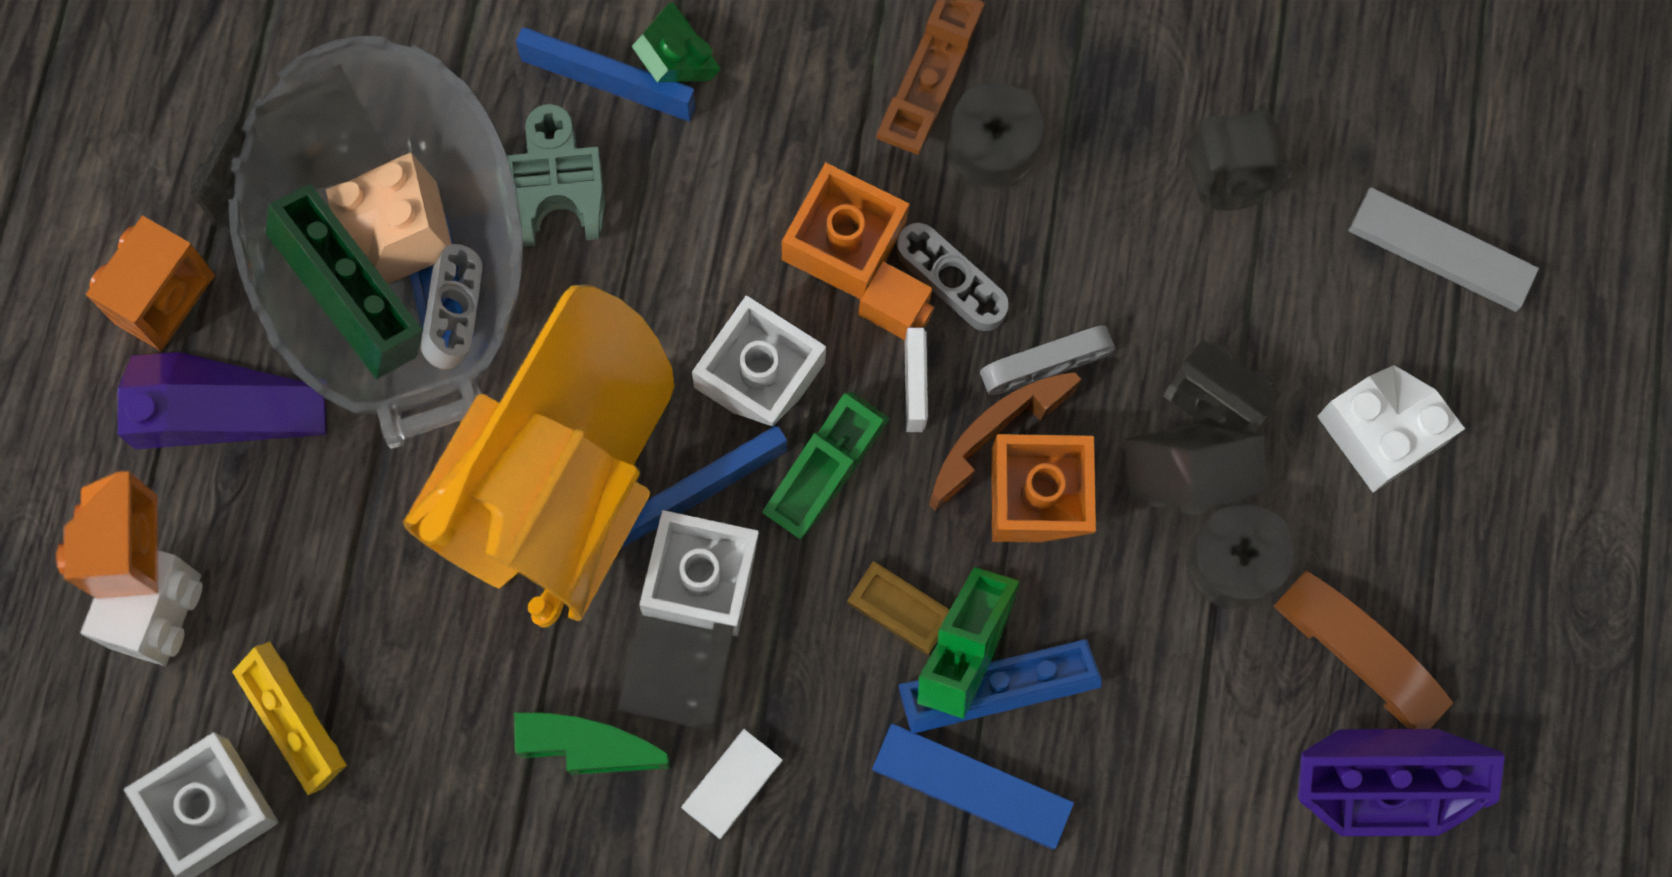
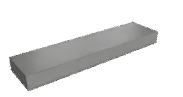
[1348,187,1539,312]

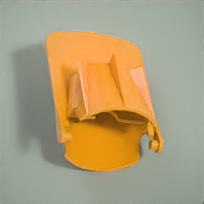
[403,285,675,628]

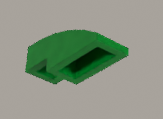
[762,392,890,540]
[918,567,1019,719]
[514,713,670,775]

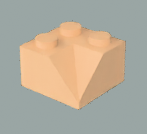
[326,152,452,284]

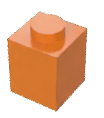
[858,262,935,340]

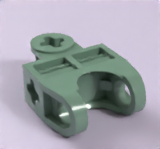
[504,104,605,247]

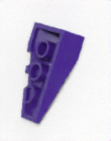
[118,352,327,449]

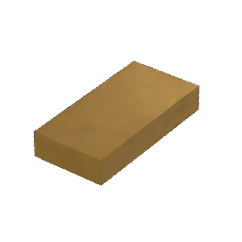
[847,561,949,656]

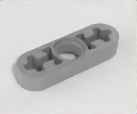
[896,223,1008,331]
[421,244,483,369]
[980,325,1115,395]

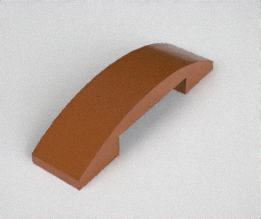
[876,0,985,155]
[929,372,1081,512]
[1273,571,1453,729]

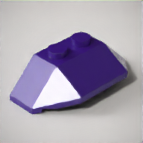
[1298,729,1505,836]

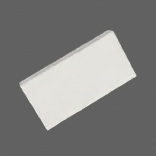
[905,328,928,432]
[681,729,782,840]

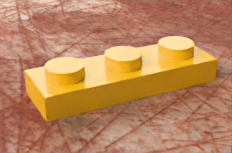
[232,642,347,795]

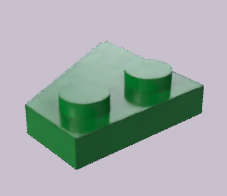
[632,2,721,83]

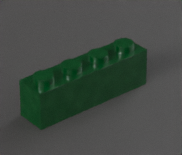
[266,183,423,380]

